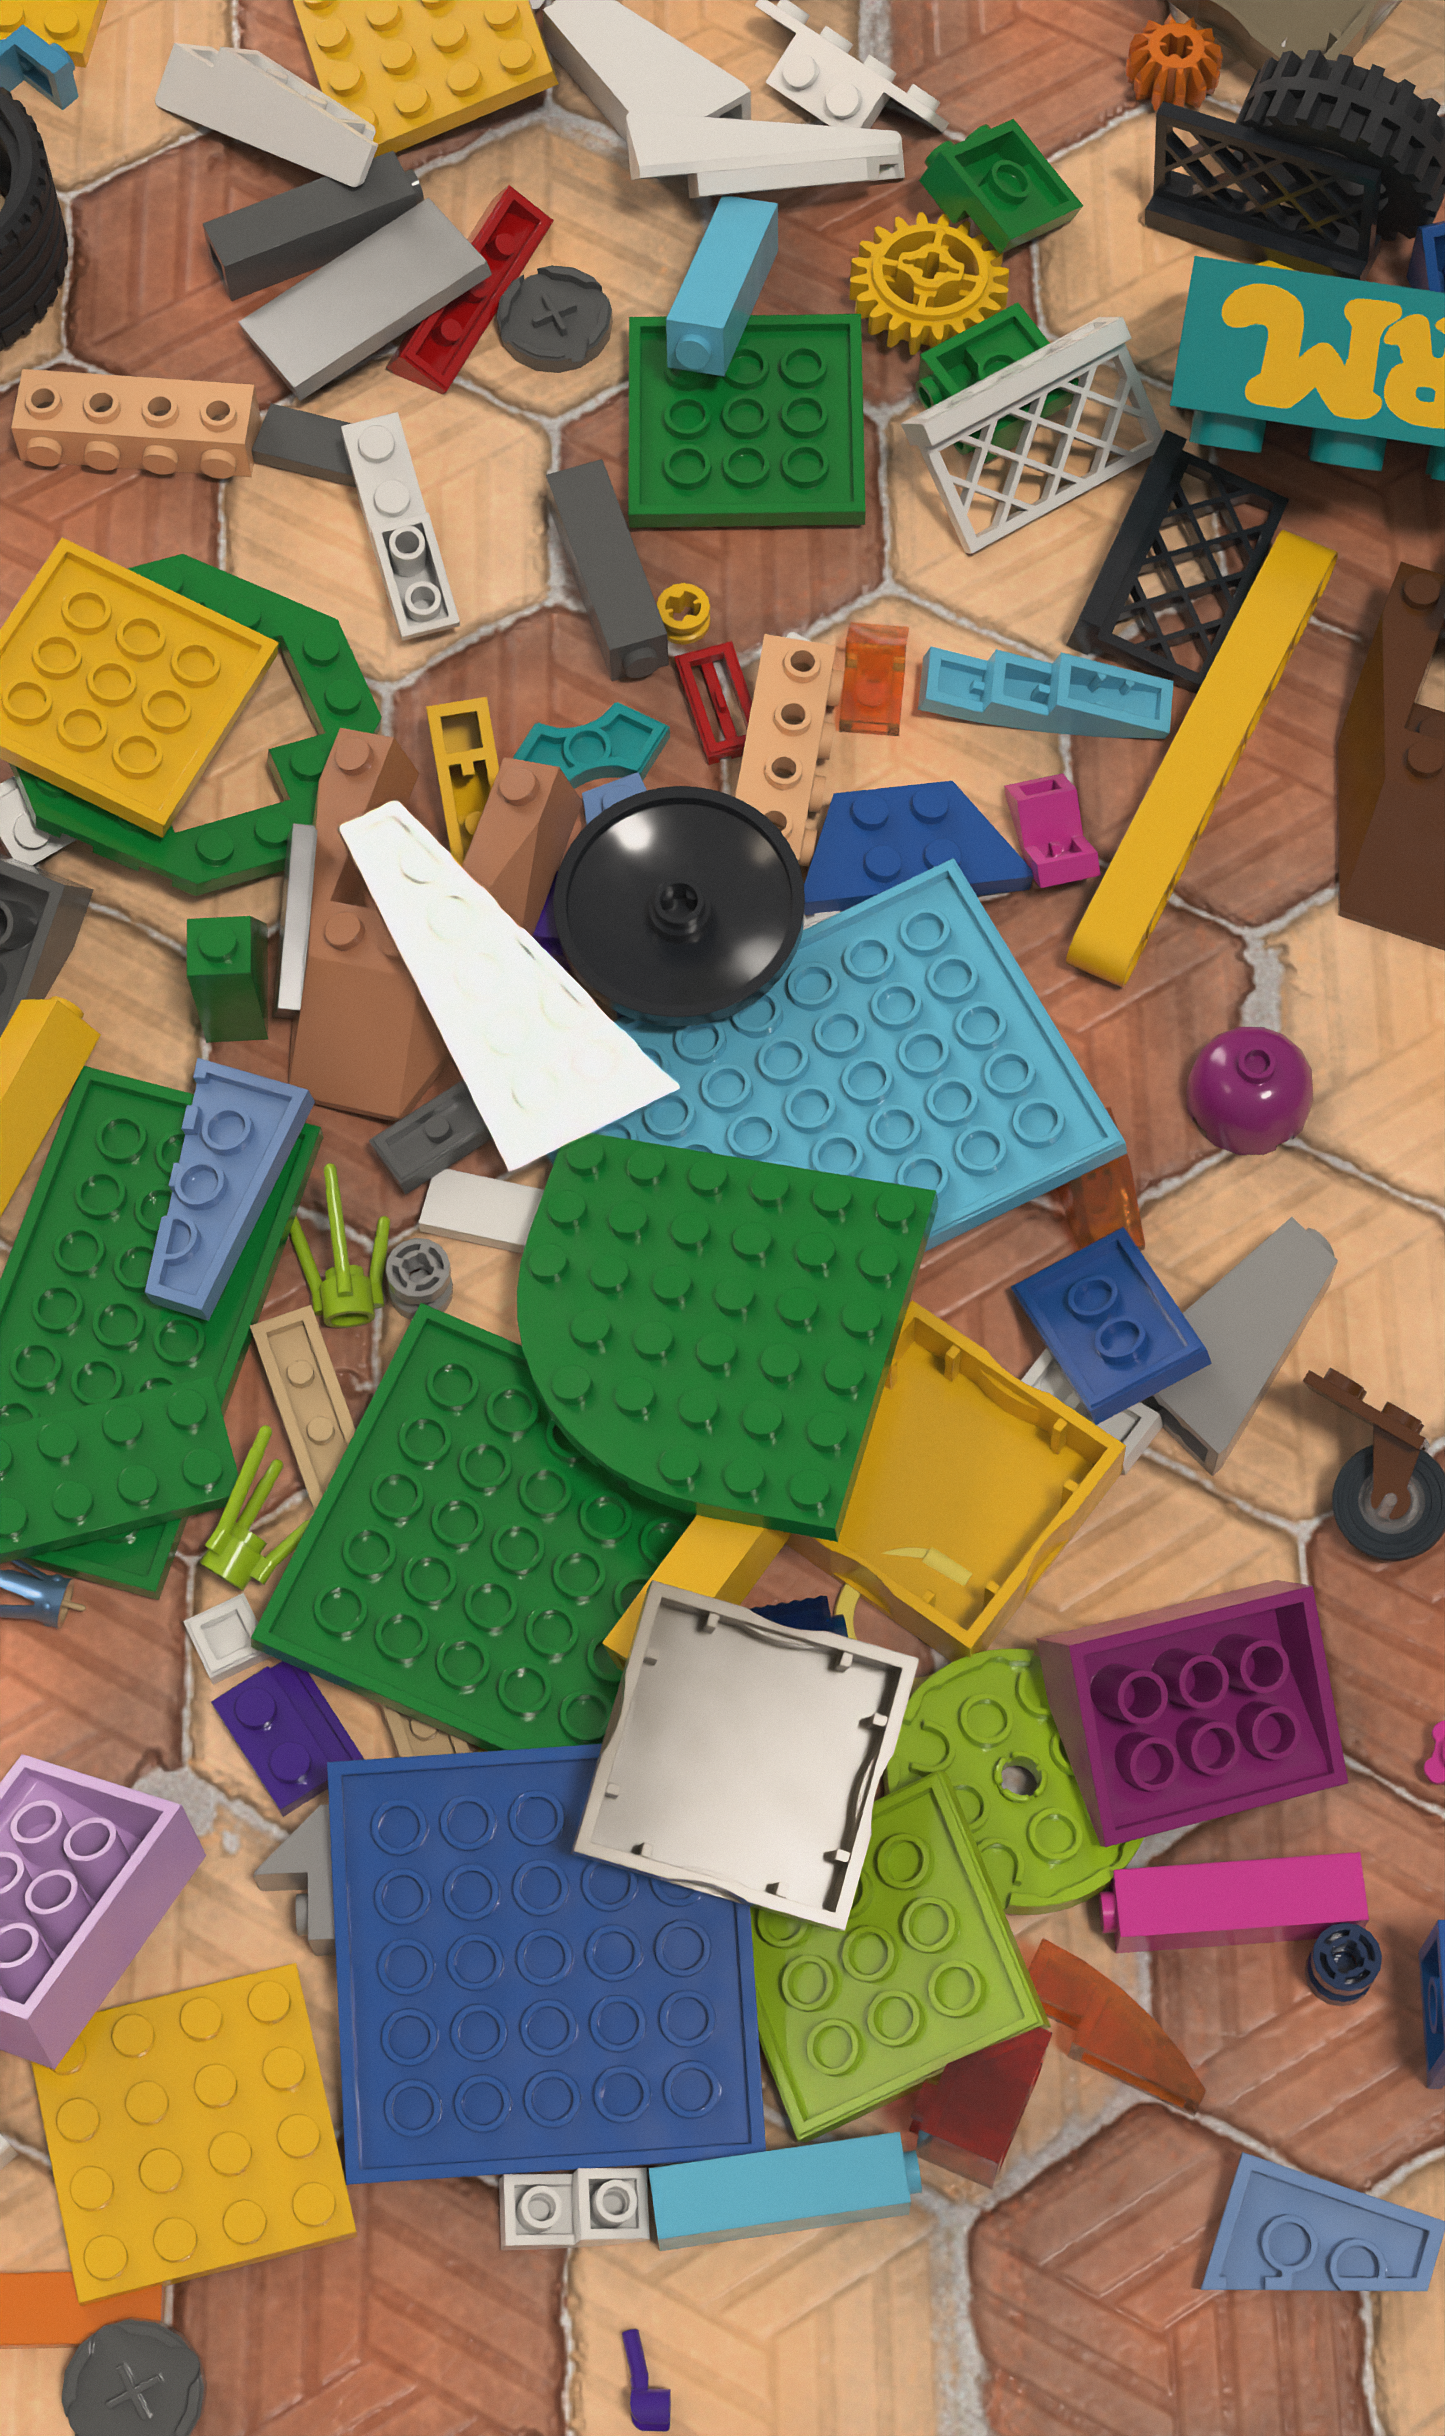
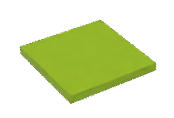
[750,1769,1051,2143]

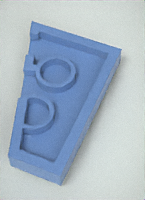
[1200,2152,1445,2291]

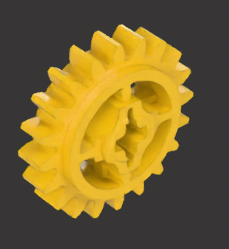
[849,212,1009,355]

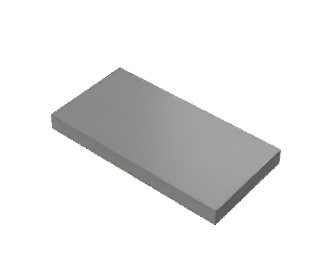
[238,197,492,401]

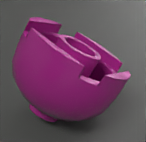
[1186,1027,1313,1155]

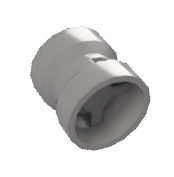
[386,1238,453,1320]

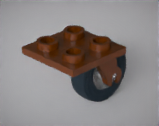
[1303,1368,1445,1561]

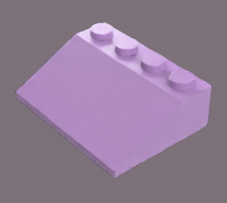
[0,1754,206,2070]

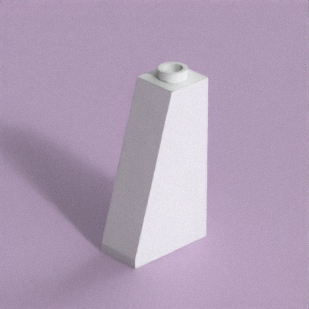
[542,0,751,180]

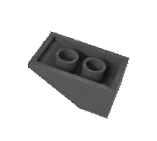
[0,853,94,1037]

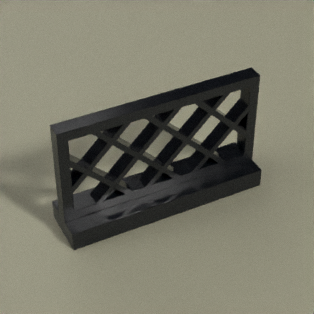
[1145,101,1383,281]
[1066,430,1289,694]

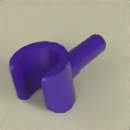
[622,2329,671,2432]

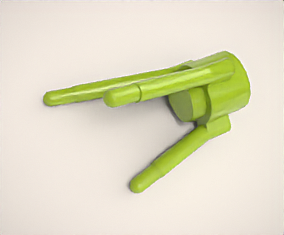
[290,1163,390,1328]
[199,1425,313,1591]

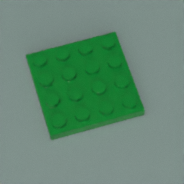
[628,314,866,528]

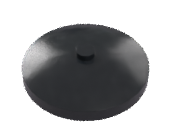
[553,786,805,1027]

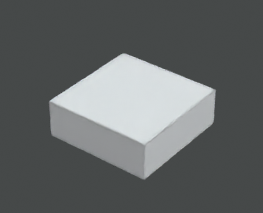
[183,1593,272,1685]

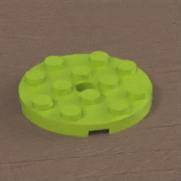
[883,1648,1144,1915]

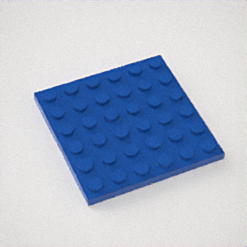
[327,1744,766,2185]

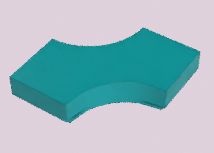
[512,702,670,789]

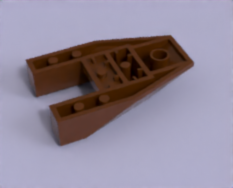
[1336,562,1445,951]

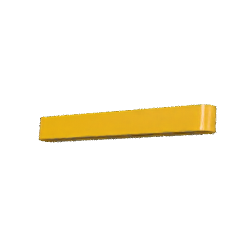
[1066,530,1339,987]

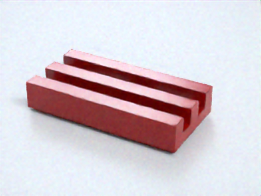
[674,641,752,765]

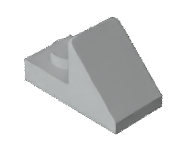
[253,1804,336,1956]

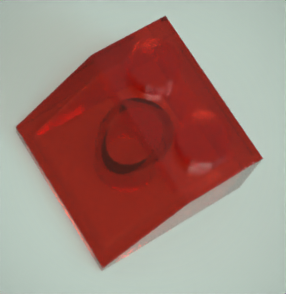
[909,2027,1053,2190]

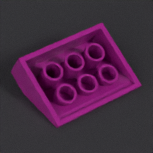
[1037,1580,1348,1847]

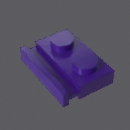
[211,1661,364,1817]

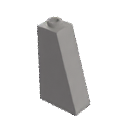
[1140,1217,1338,1476]

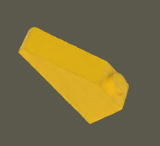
[426,697,499,881]

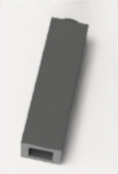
[203,151,424,301]
[546,459,669,681]

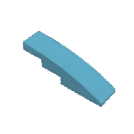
[918,646,1174,739]

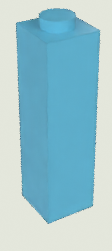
[666,195,778,376]
[648,2132,922,2252]

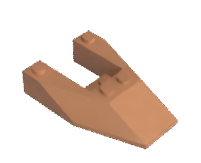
[288,728,583,1122]

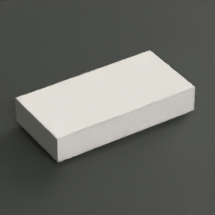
[419,1169,544,1254]

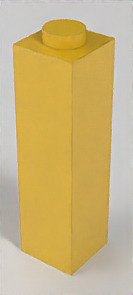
[0,996,101,1217]
[602,1515,792,1671]

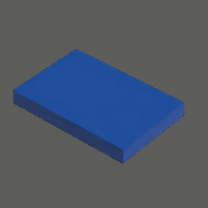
[1011,1227,1212,1425]

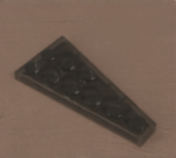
[337,799,681,1173]

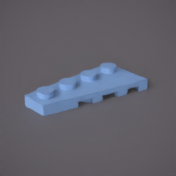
[145,1058,315,1321]

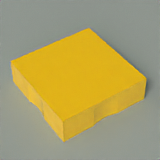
[785,1300,1126,1662]

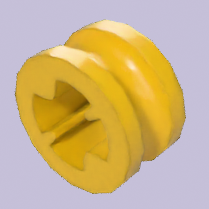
[657,583,711,645]

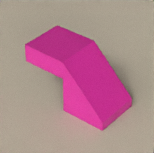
[1004,773,1101,888]

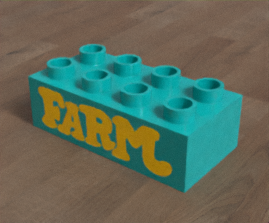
[1170,256,1445,481]

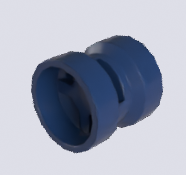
[1305,1923,1382,2007]

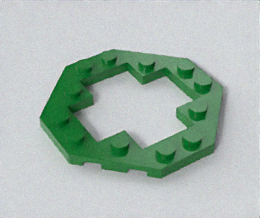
[9,554,382,896]

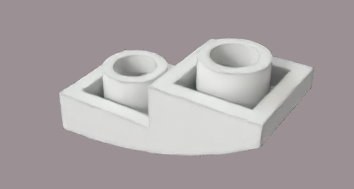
[499,2168,650,2250]

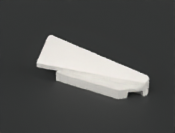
[155,43,378,187]
[625,112,905,199]

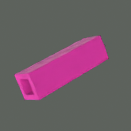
[1098,1852,1369,1953]

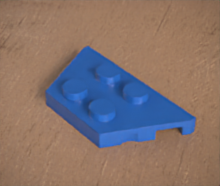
[804,781,1034,915]

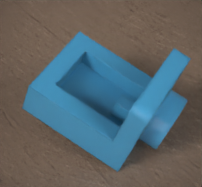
[0,25,79,110]

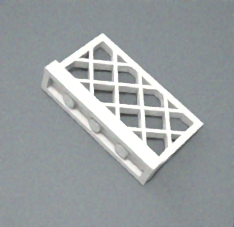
[901,317,1163,554]

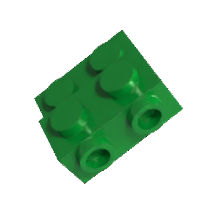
[919,119,1083,254]
[916,302,1079,464]

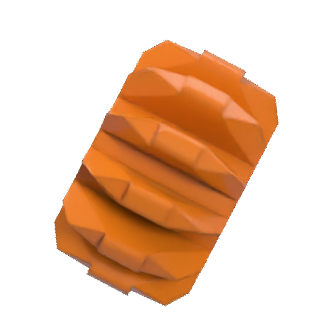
[1126,13,1223,111]

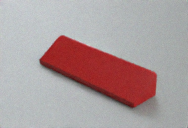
[386,185,554,395]

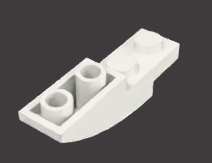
[341,412,460,641]

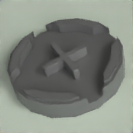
[497,265,613,373]
[61,2317,207,2436]

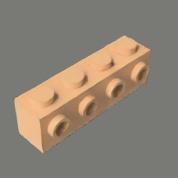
[11,369,261,479]
[735,634,844,867]

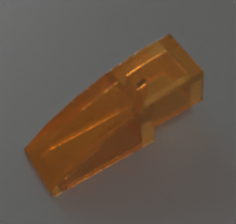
[1028,1938,1206,2117]

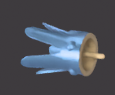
[0,1559,86,1629]

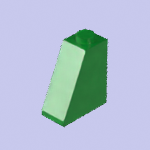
[187,916,269,1043]

